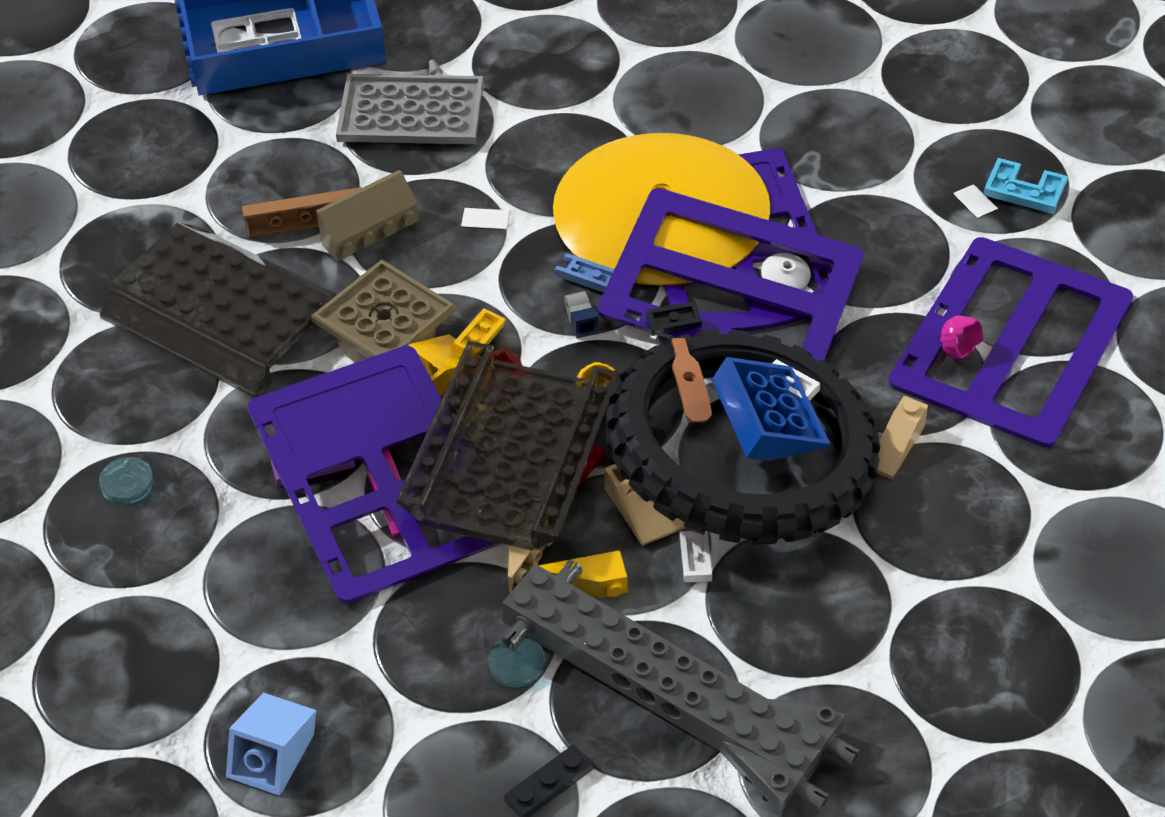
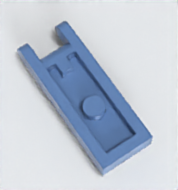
[553,253,614,293]

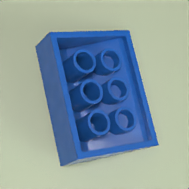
[712,357,830,461]

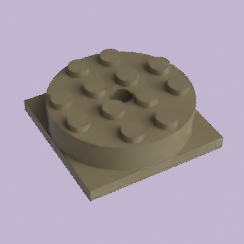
[311,259,456,362]

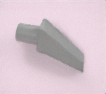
[428,59,443,75]

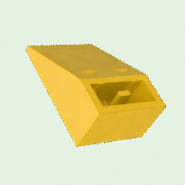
[408,334,485,397]

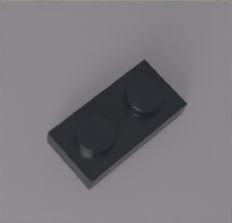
[646,301,702,336]

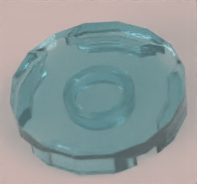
[99,457,154,504]
[488,638,545,688]

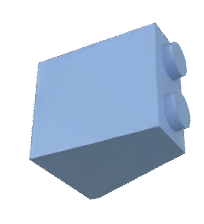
[226,693,316,796]

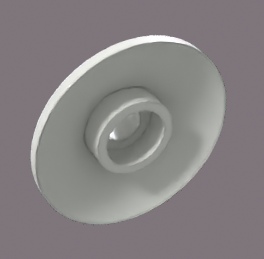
[761,253,811,290]

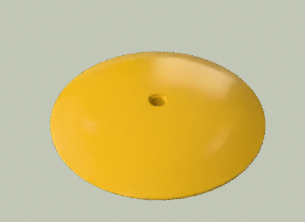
[553,133,770,285]

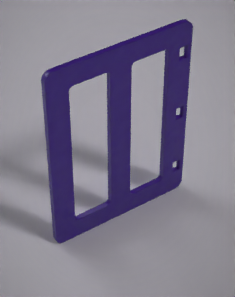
[598,188,864,361]
[888,237,1133,447]

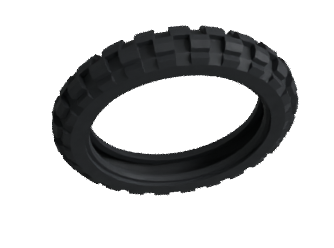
[605,330,880,545]

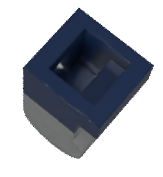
[564,291,598,339]

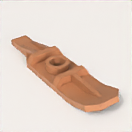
[672,338,712,423]

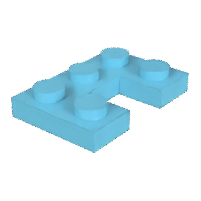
[983,158,1068,214]

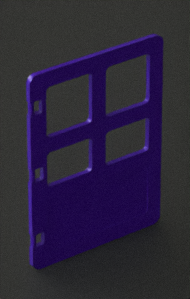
[248,346,510,603]

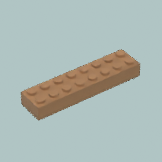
[242,187,362,238]

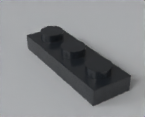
[504,744,593,817]

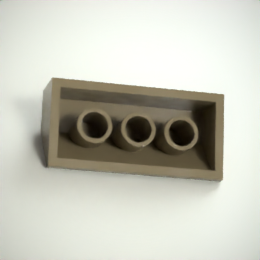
[316,170,419,262]

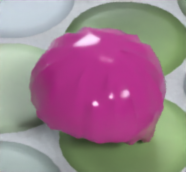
[940,315,983,360]

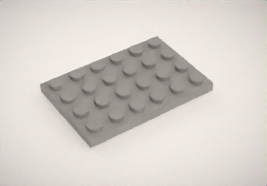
[336,74,483,145]

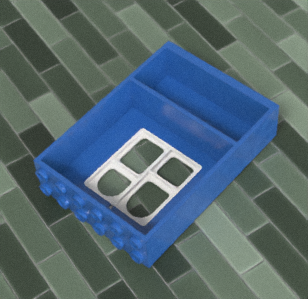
[175,0,386,96]

